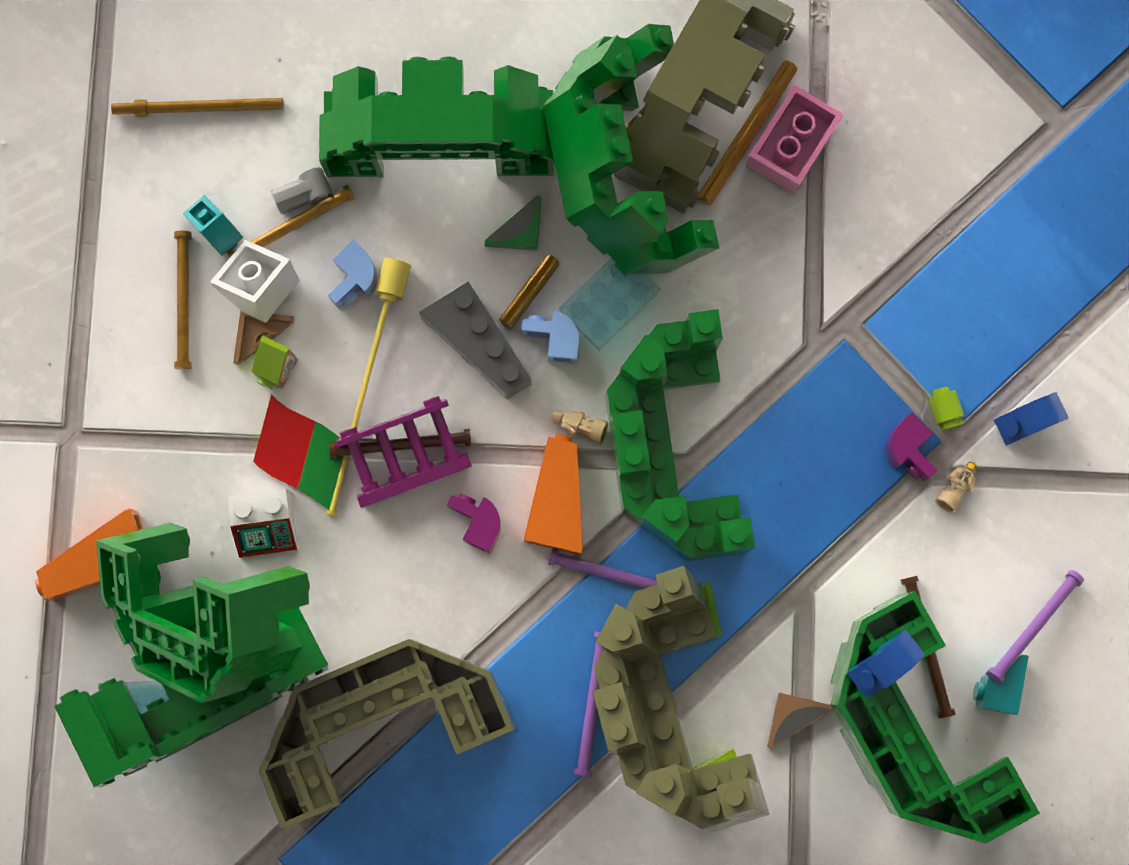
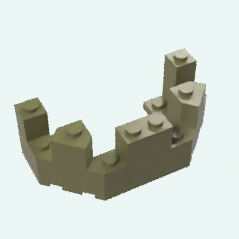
[614,0,795,214]
[593,566,770,832]
[258,639,516,830]

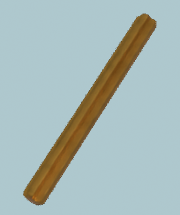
[699,60,798,205]

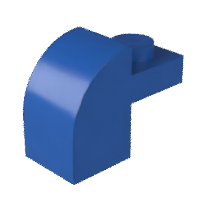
[993,392,1069,446]
[847,629,925,699]

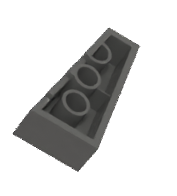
[419,281,531,399]

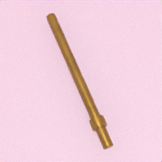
[111,98,284,117]

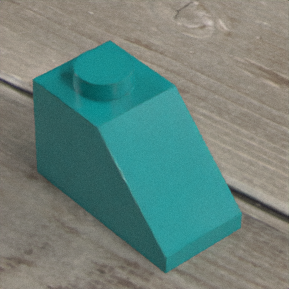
[183,195,243,256]
[973,654,1029,715]

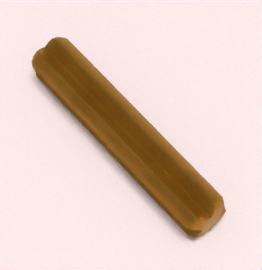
[499,254,559,329]

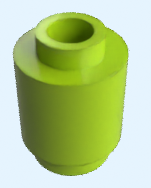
[928,386,965,431]

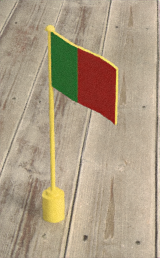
[253,258,411,517]

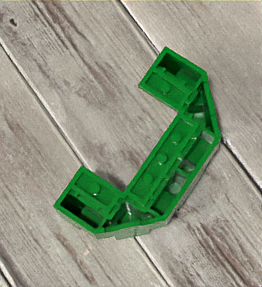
[543,24,719,274]
[319,56,554,177]
[605,309,755,561]
[96,523,310,704]
[830,591,1040,844]
[54,607,328,788]

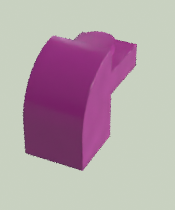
[886,412,938,482]
[447,493,501,554]

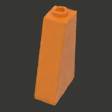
[524,434,583,555]
[35,508,143,601]

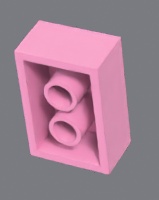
[746,85,843,195]

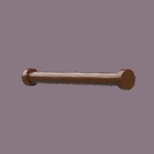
[329,429,471,460]
[900,575,956,719]

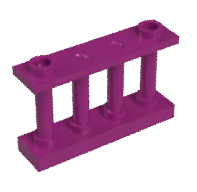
[335,396,472,508]

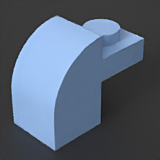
[328,239,377,310]
[521,310,579,364]

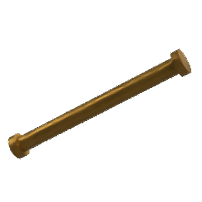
[227,184,355,257]
[174,230,192,370]

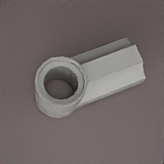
[271,167,333,215]

